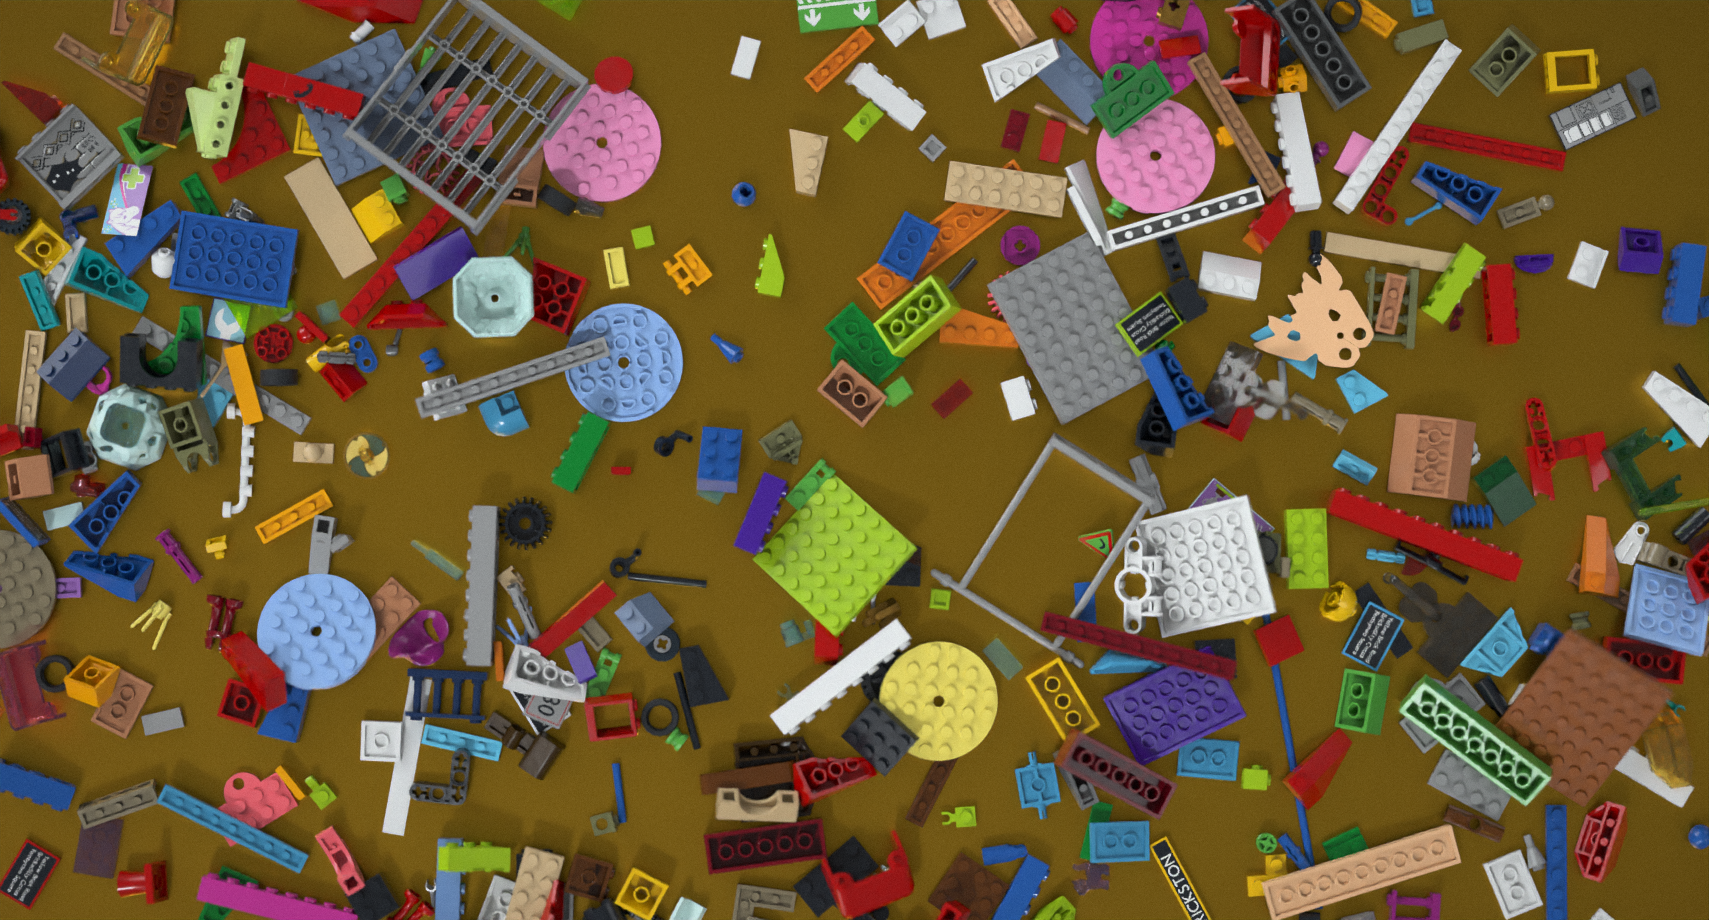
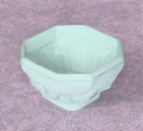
[453,256,534,337]

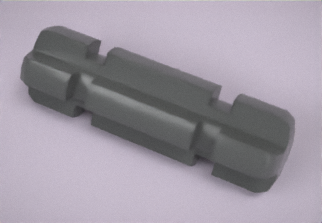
[317,351,356,365]

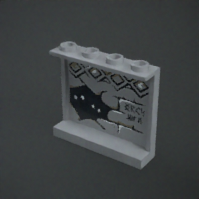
[15,104,125,211]

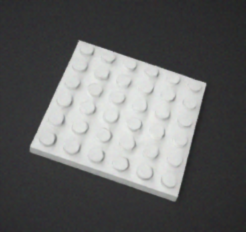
[1135,495,1277,638]

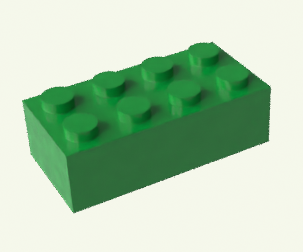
[550,412,612,494]

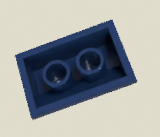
[36,328,111,402]

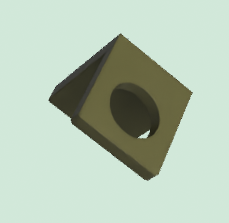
[590,811,620,836]

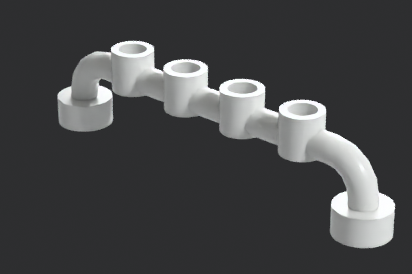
[222,403,255,518]

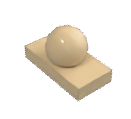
[293,442,335,464]

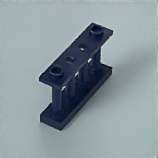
[405,668,489,724]

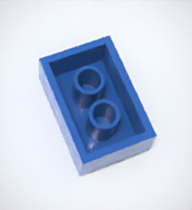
[697,426,742,493]

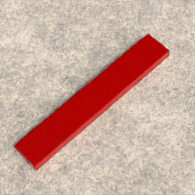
[527,580,617,658]

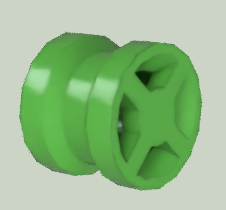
[1105,197,1130,220]
[665,727,689,751]
[1256,833,1277,853]

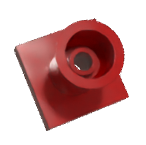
[117,860,168,904]

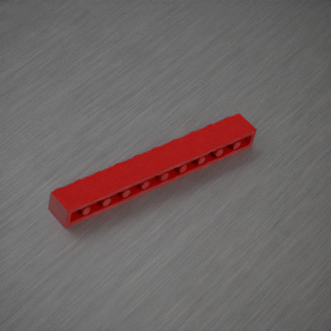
[339,169,484,329]

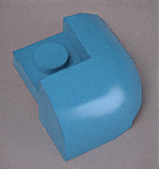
[478,390,530,437]

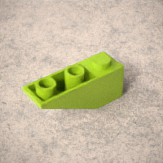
[755,234,785,298]

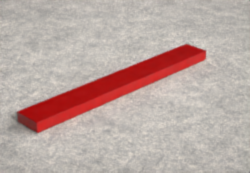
[1407,122,1567,172]

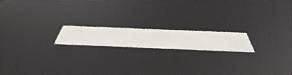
[382,677,432,836]

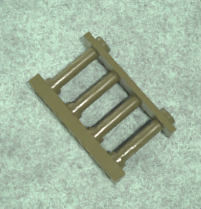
[1361,267,1419,350]

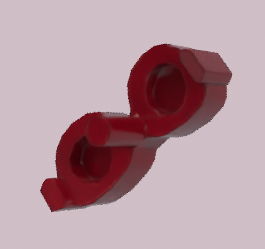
[1449,303,1464,332]

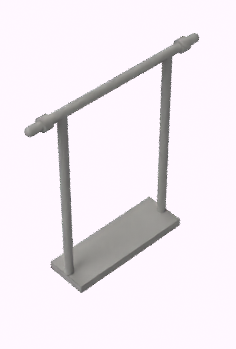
[931,432,1155,668]

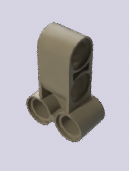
[1637,541,1691,576]

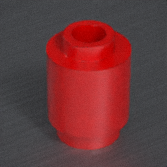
[1050,5,1079,35]

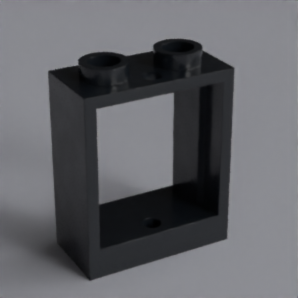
[40,428,90,479]

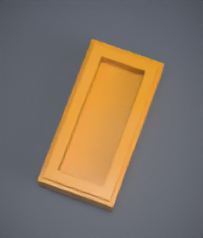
[275,764,308,800]

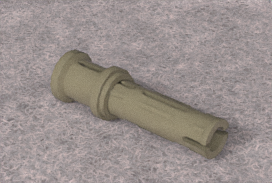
[1290,392,1349,435]

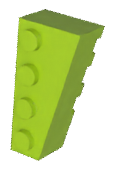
[1419,242,1486,324]

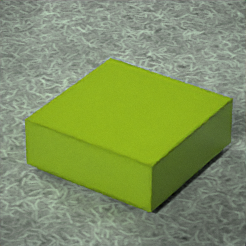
[631,225,655,250]
[929,588,951,610]

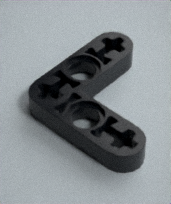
[409,748,471,805]

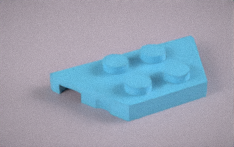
[1250,314,1318,379]
[1459,607,1528,677]

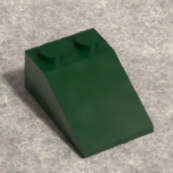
[1470,455,1537,527]

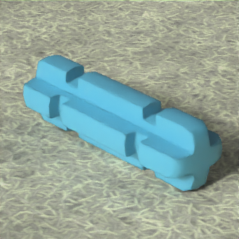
[1366,549,1406,564]

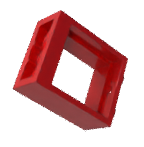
[585,692,641,742]

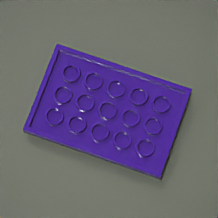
[1103,645,1247,766]

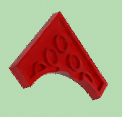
[211,86,291,184]

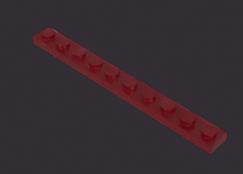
[1040,611,1238,681]

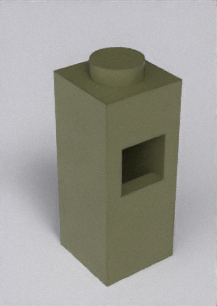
[1393,19,1449,55]

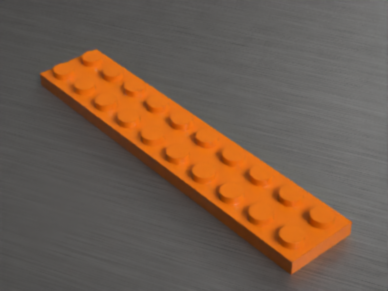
[857,159,1022,310]

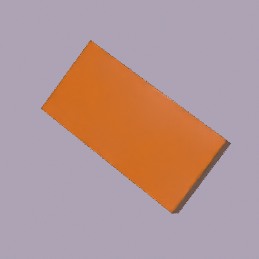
[494,641,505,681]

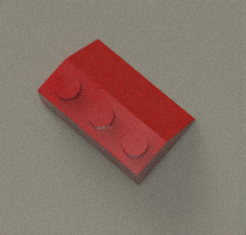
[1201,370,1268,442]

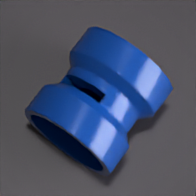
[419,347,445,374]

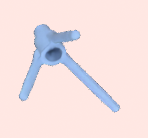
[496,606,532,647]

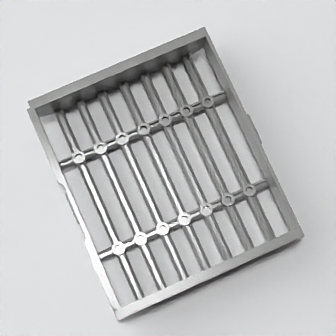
[342,0,591,236]

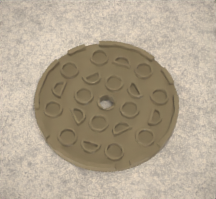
[0,530,57,649]

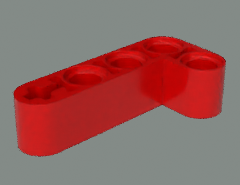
[1360,146,1410,227]

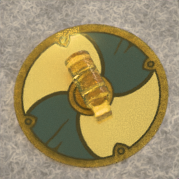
[343,432,390,479]

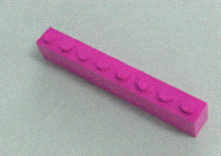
[196,872,358,920]

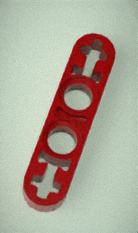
[1525,398,1557,472]

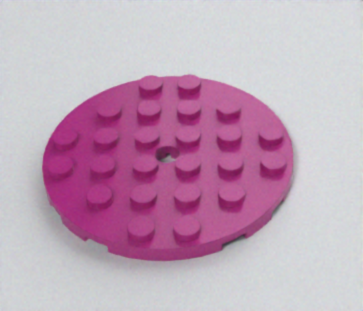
[1090,0,1208,96]

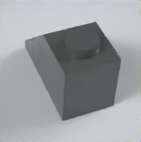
[1626,67,1661,117]

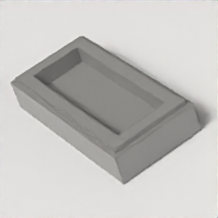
[141,707,185,736]

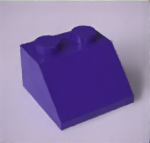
[1618,227,1664,274]

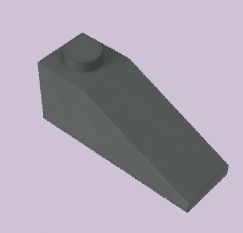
[1052,750,1099,810]

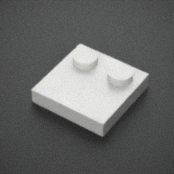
[916,0,966,40]
[360,720,402,762]

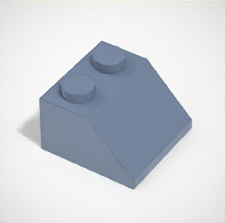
[615,592,674,647]

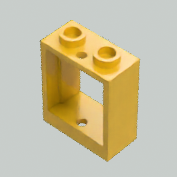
[1543,49,1600,94]

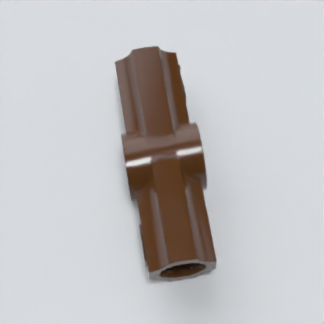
[1443,804,1505,843]

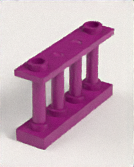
[1386,889,1441,920]

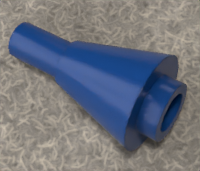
[710,334,744,364]

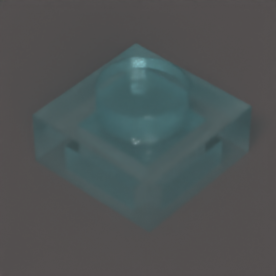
[316,300,342,325]

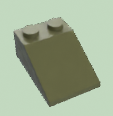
[1468,24,1541,97]

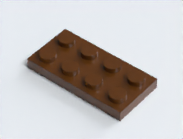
[137,65,195,149]

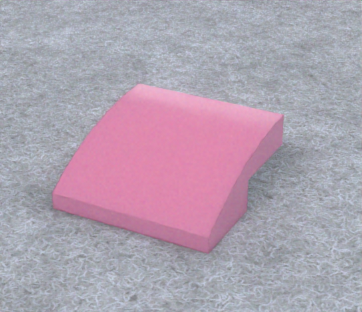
[1334,131,1374,177]

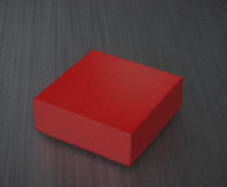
[611,467,632,475]

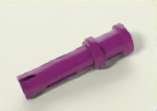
[155,528,203,584]

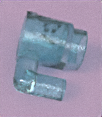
[780,619,815,648]

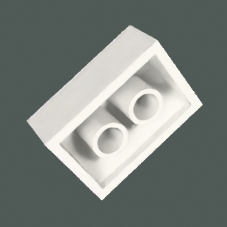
[1197,251,1262,301]

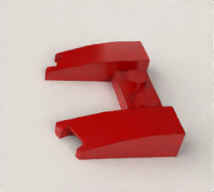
[1523,431,1612,501]

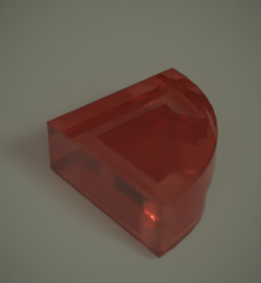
[1401,557,1427,576]

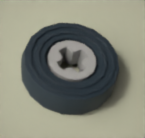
[645,627,680,662]

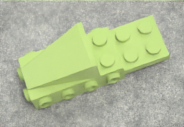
[186,37,246,159]

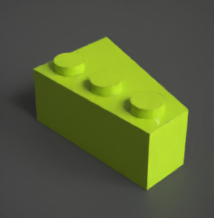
[438,842,511,872]

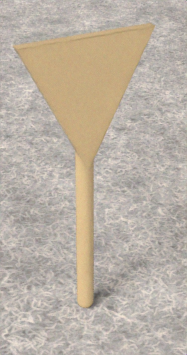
[200,340,249,397]

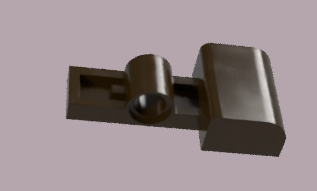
[484,710,566,780]

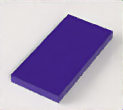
[393,226,479,301]

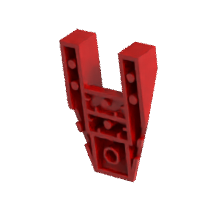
[296,0,424,24]

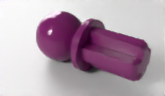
[1312,141,1329,167]

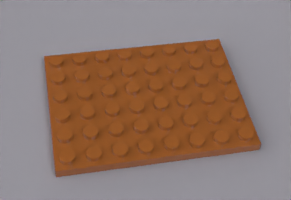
[1495,628,1673,807]

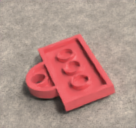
[419,88,493,150]
[217,772,299,847]

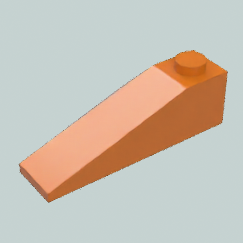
[1578,515,1620,599]

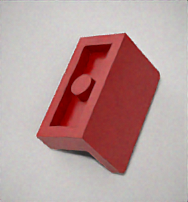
[319,362,367,402]
[0,424,23,457]

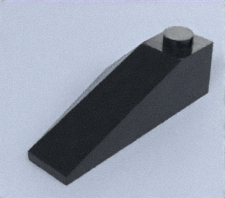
[1135,391,1177,458]

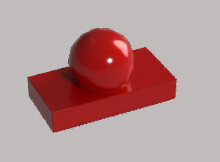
[295,311,331,344]

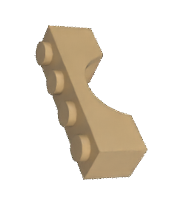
[716,788,799,822]

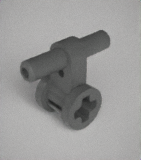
[224,198,264,224]

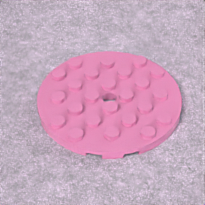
[543,84,661,202]
[1096,99,1215,214]

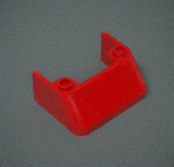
[1221,5,1281,97]
[821,830,915,919]

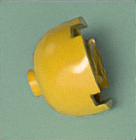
[1319,581,1357,622]

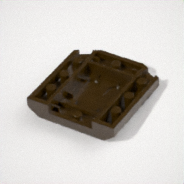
[733,736,815,823]

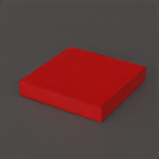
[1253,614,1305,667]

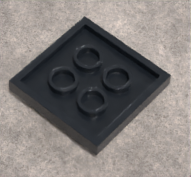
[841,698,919,776]

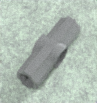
[1129,454,1167,515]

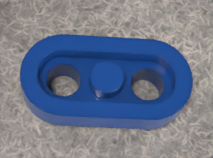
[349,335,378,373]

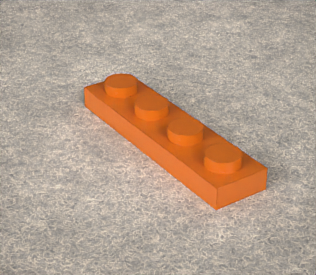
[804,26,875,94]

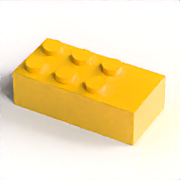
[1025,657,1100,742]

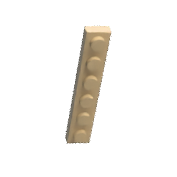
[15,330,47,450]

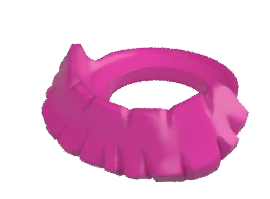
[86,365,112,395]

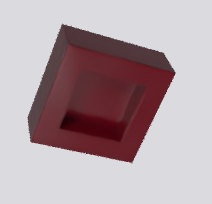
[23,426,43,448]

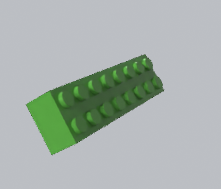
[1399,674,1552,806]

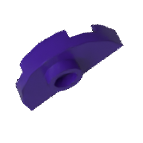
[1514,254,1554,273]

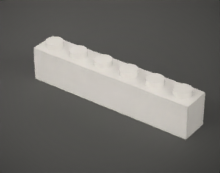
[1271,92,1322,212]

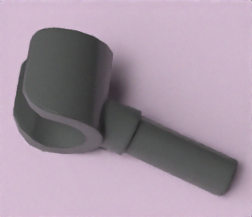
[386,329,402,356]

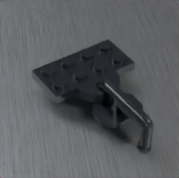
[793,836,889,920]

